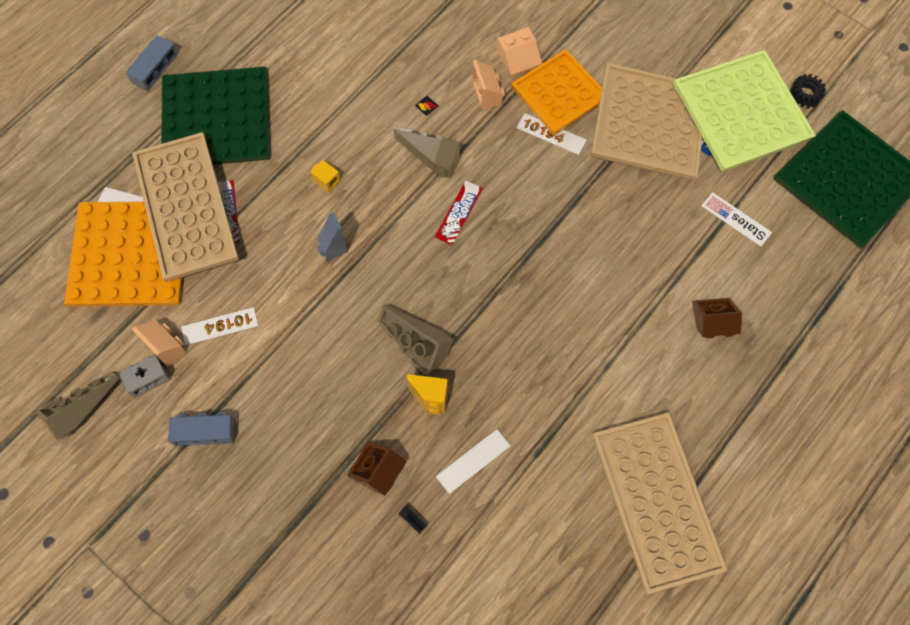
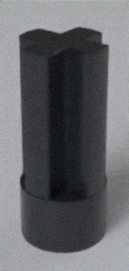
[399,505,427,534]

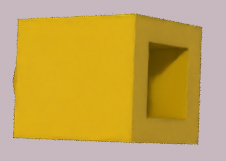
[310,160,341,193]

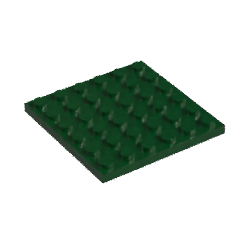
[161,66,270,165]
[774,110,910,249]

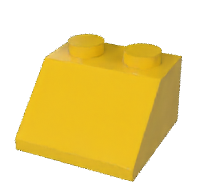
[407,374,448,415]

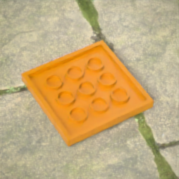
[511,49,602,135]

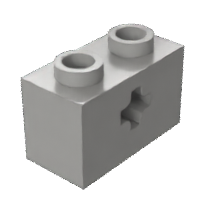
[119,355,170,398]

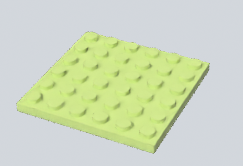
[673,50,816,172]

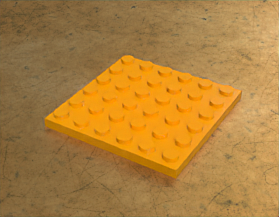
[64,202,183,307]

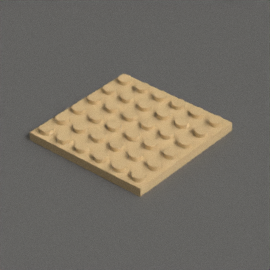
[590,63,702,180]

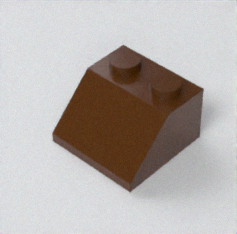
[692,298,742,338]
[347,441,406,496]

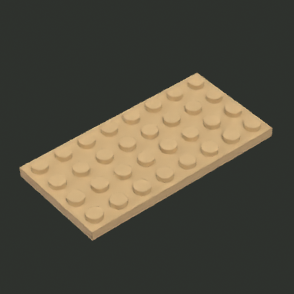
[132,132,239,282]
[592,412,728,595]

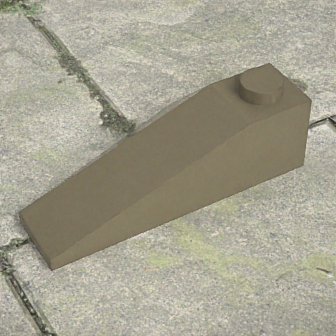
[393,126,460,179]
[377,305,454,377]
[35,372,119,440]

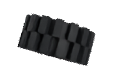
[790,74,826,108]

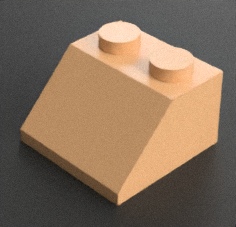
[497,27,542,77]
[472,60,505,110]
[132,320,186,367]

